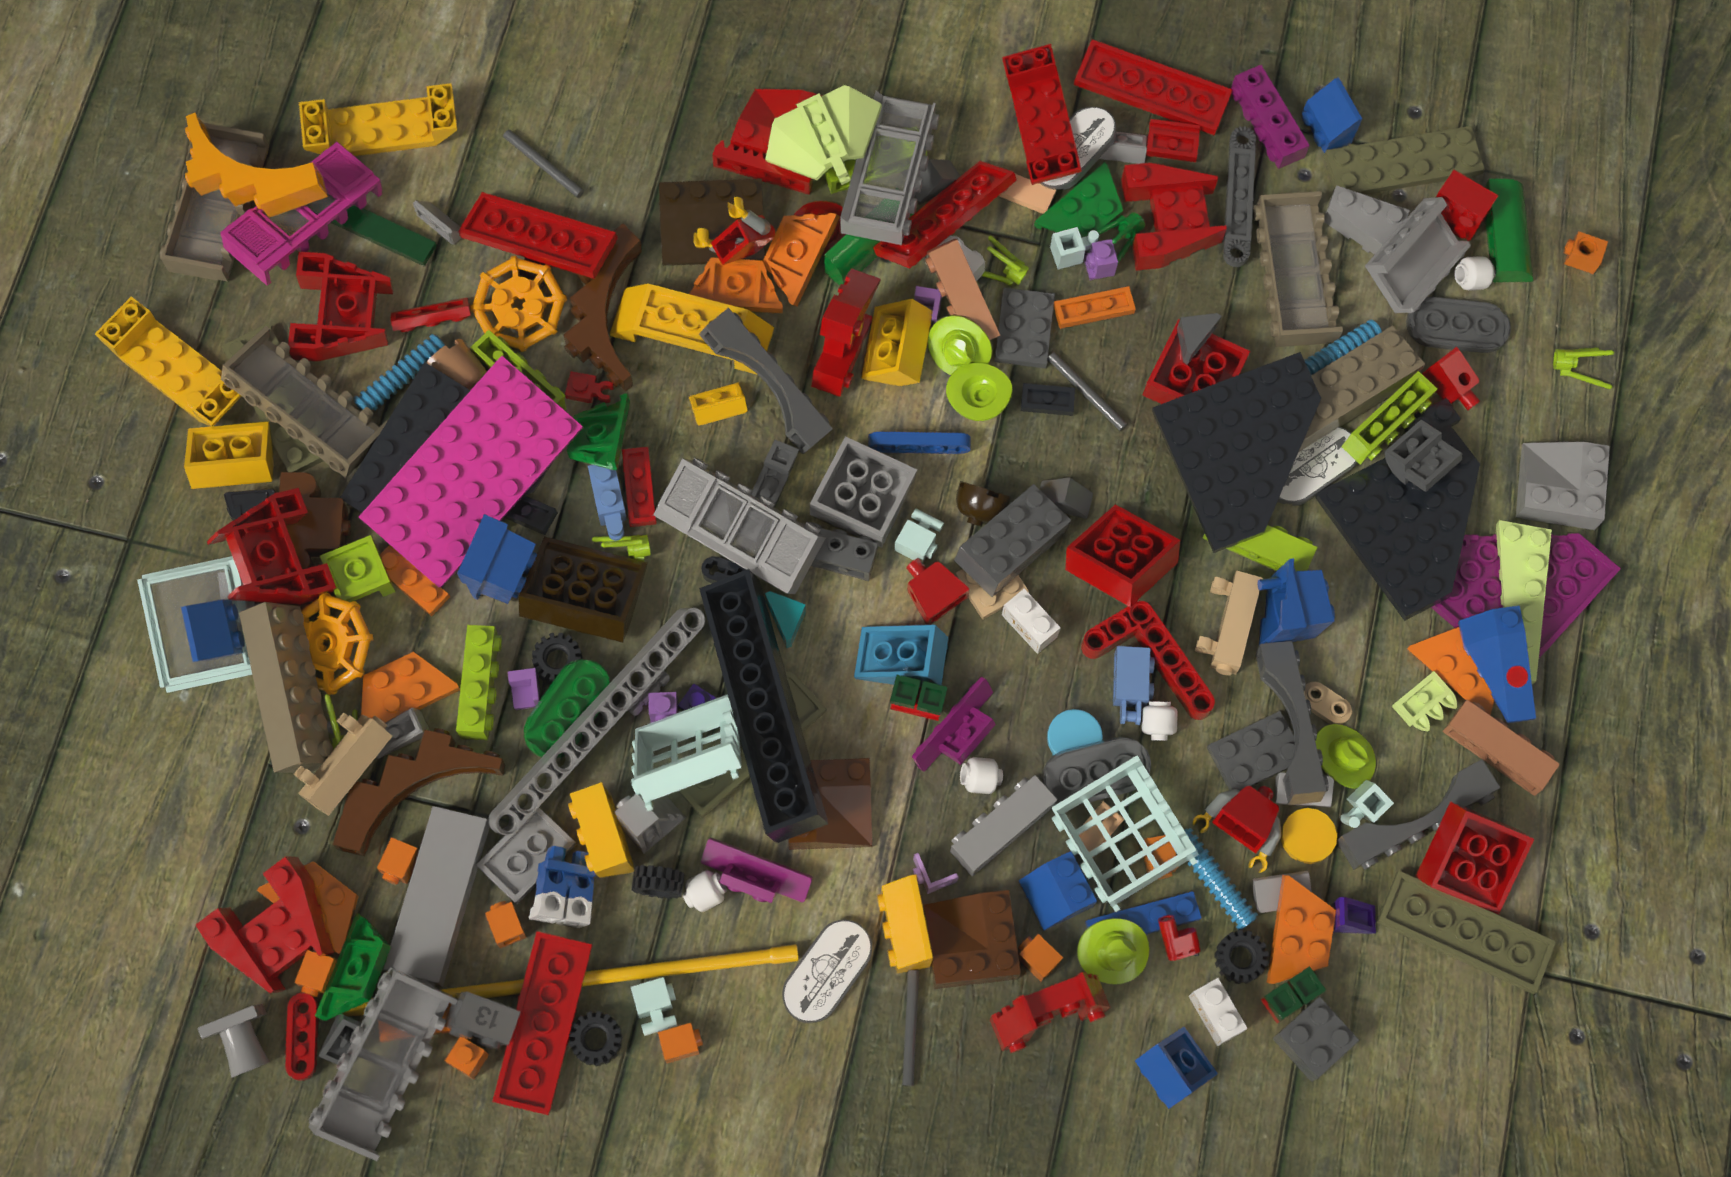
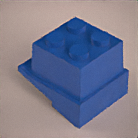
[457,514,537,604]
[1257,558,1335,646]

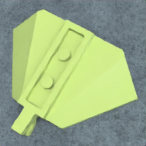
[766,85,882,185]

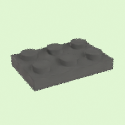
[994,288,1055,369]
[1207,711,1295,791]

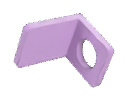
[913,853,958,894]

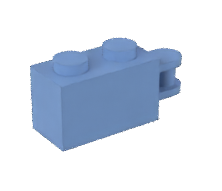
[588,465,627,541]
[1113,646,1154,725]

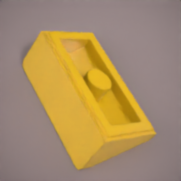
[689,383,747,426]

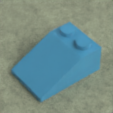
[854,625,948,687]

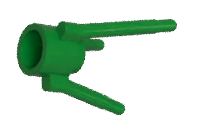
[1084,212,1145,263]

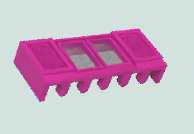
[220,142,382,286]

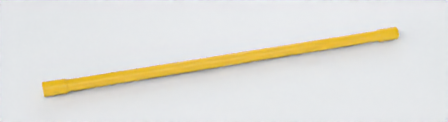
[343,944,798,1017]

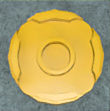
[1281,808,1337,864]

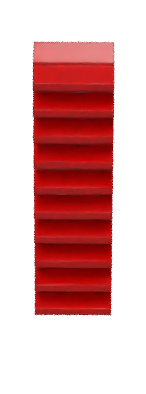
[712,140,813,195]

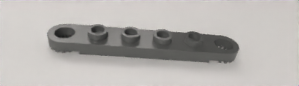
[1223,126,1256,267]

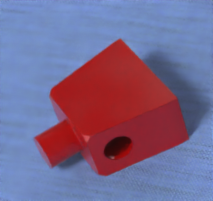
[1421,347,1480,411]
[906,558,970,625]

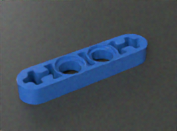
[868,432,971,454]

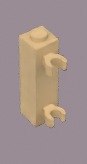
[1195,571,1263,675]
[293,713,392,816]

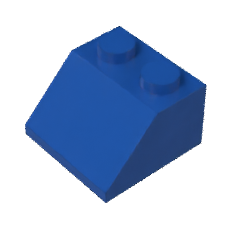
[1302,77,1362,154]
[181,599,244,662]
[1019,851,1097,931]
[1135,1027,1218,1109]

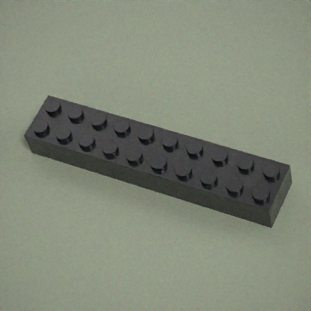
[699,569,829,843]

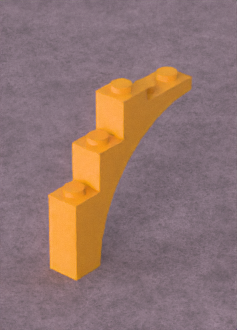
[185,113,328,218]

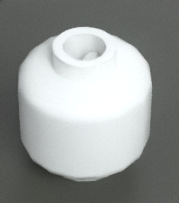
[1454,256,1495,291]
[1142,702,1178,740]
[960,757,1003,794]
[683,870,727,912]

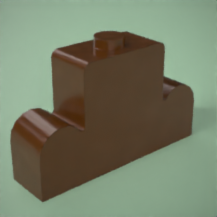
[279,472,351,569]

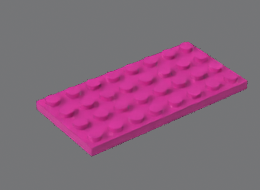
[359,356,584,588]

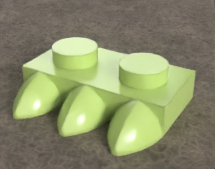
[1392,671,1457,731]

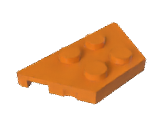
[763,213,840,307]
[689,258,783,313]
[1407,627,1494,715]
[361,652,460,723]
[257,861,358,955]
[1267,875,1336,984]

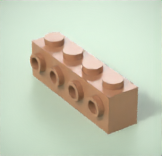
[925,239,1000,340]
[1442,700,1560,796]

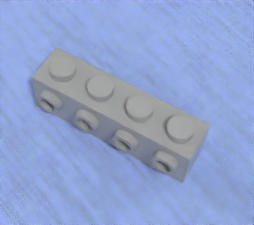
[950,775,1057,876]

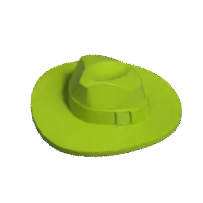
[928,315,992,375]
[946,363,1013,421]
[1315,724,1376,789]
[1077,918,1149,984]

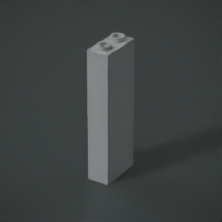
[383,806,490,987]

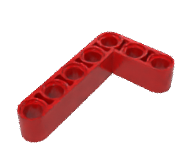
[1081,601,1215,720]

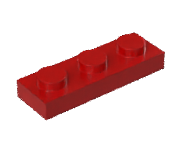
[391,297,471,332]
[622,447,657,527]

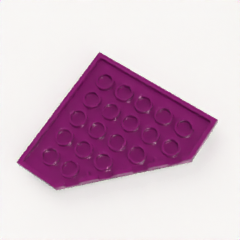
[1431,533,1621,658]

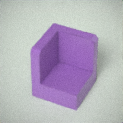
[915,286,942,327]
[508,668,541,710]

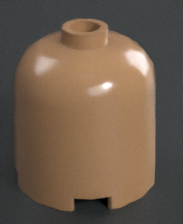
[427,339,487,390]

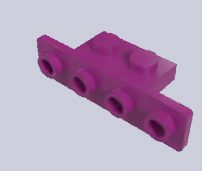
[912,677,996,772]
[701,838,813,903]

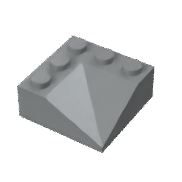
[810,436,917,548]
[1516,442,1610,530]

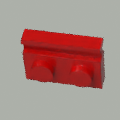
[1146,119,1201,162]

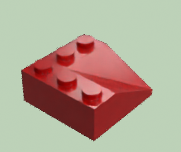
[730,89,822,159]
[1142,319,1250,404]
[1065,504,1180,607]
[1415,801,1534,914]

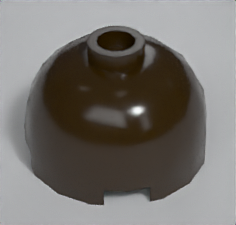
[956,481,1011,527]

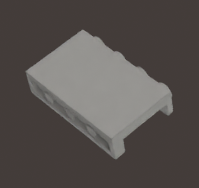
[1365,197,1471,313]

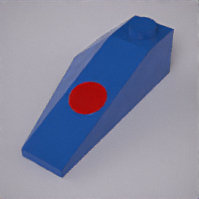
[1458,606,1536,723]

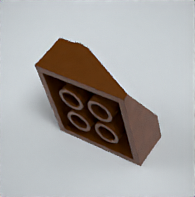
[788,758,872,850]
[924,890,1021,989]

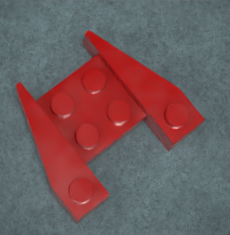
[1121,163,1227,271]
[288,252,393,362]
[811,268,881,397]
[207,488,336,605]
[195,856,334,993]
[990,972,1110,1053]

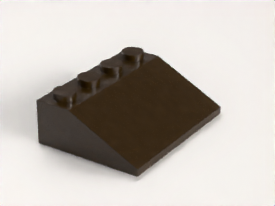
[659,179,765,266]
[519,537,648,643]

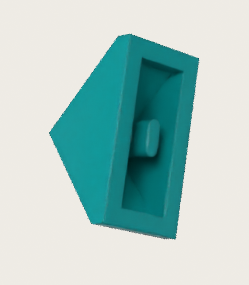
[765,591,806,648]

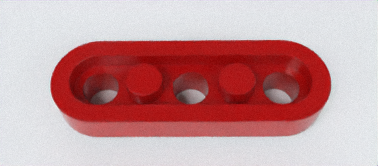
[285,993,318,1081]

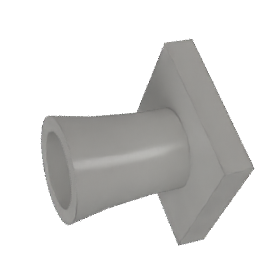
[198,1004,270,1078]

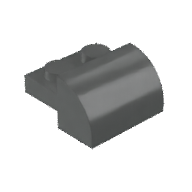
[1385,420,1462,492]

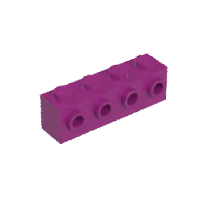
[1231,65,1310,169]

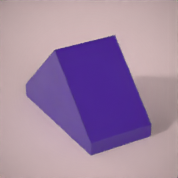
[1331,897,1376,934]

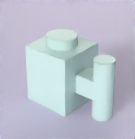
[1050,227,1099,270]
[895,508,944,563]
[1340,780,1394,828]
[631,977,677,1036]

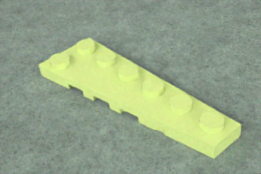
[1496,520,1552,684]

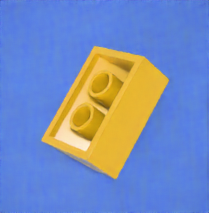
[861,299,933,386]
[184,421,274,489]
[568,782,634,878]
[877,874,933,974]

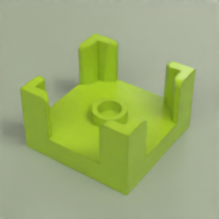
[320,535,396,602]

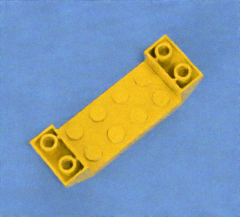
[299,83,457,156]
[610,284,774,375]
[95,296,242,427]

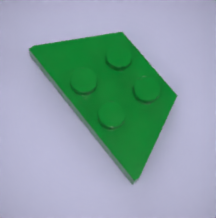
[1034,162,1123,238]
[566,393,630,470]
[315,914,391,1021]

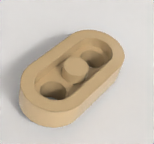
[1304,682,1352,725]

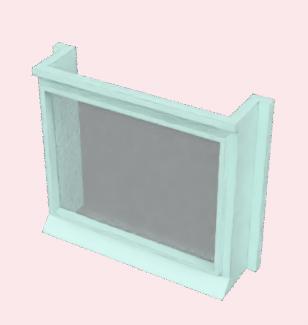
[137,556,252,693]

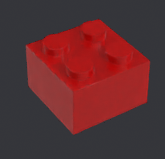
[1436,170,1498,242]

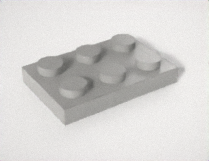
[476,807,577,905]

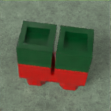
[890,675,947,721]
[1261,966,1327,1023]

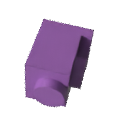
[1084,239,1118,280]
[649,692,678,723]

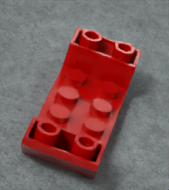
[1002,44,1082,185]

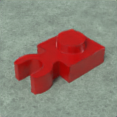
[565,371,614,403]

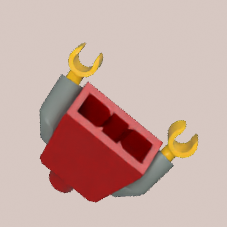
[694,197,775,265]
[1193,786,1281,873]

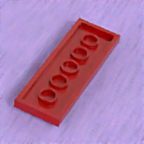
[1074,39,1233,136]
[873,161,1017,269]
[458,192,618,279]
[492,931,593,1115]

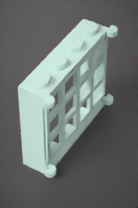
[631,694,741,811]
[1051,755,1199,912]

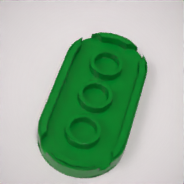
[524,659,610,759]

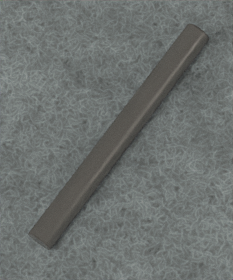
[503,129,584,198]
[1047,352,1127,431]
[902,970,919,1086]

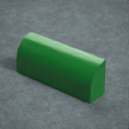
[1485,179,1533,282]
[825,188,914,286]

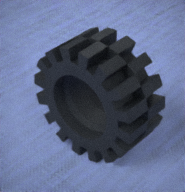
[532,632,583,684]
[631,865,685,899]
[1214,930,1269,984]
[569,1011,623,1066]

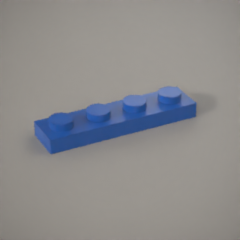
[1085,891,1202,935]

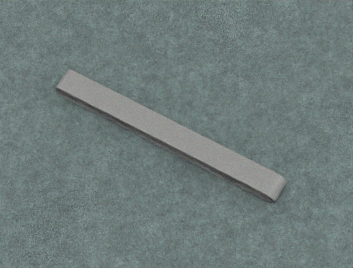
[488,608,705,835]

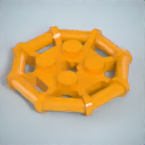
[470,255,567,352]
[301,592,373,695]

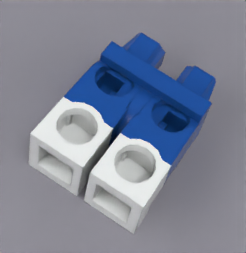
[529,846,595,928]

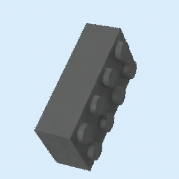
[954,484,1072,597]

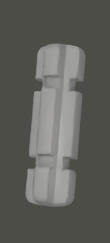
[628,671,670,716]

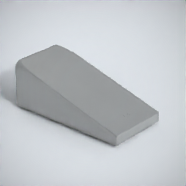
[376,708,430,759]

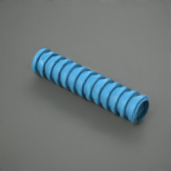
[1304,319,1382,375]
[354,334,445,411]
[1184,828,1258,930]

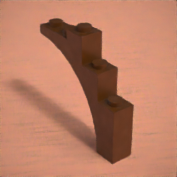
[563,223,642,392]
[333,728,506,857]

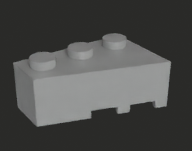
[1324,185,1410,255]
[615,794,686,854]

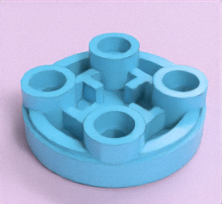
[1047,709,1103,755]

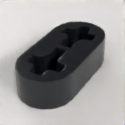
[701,556,746,583]

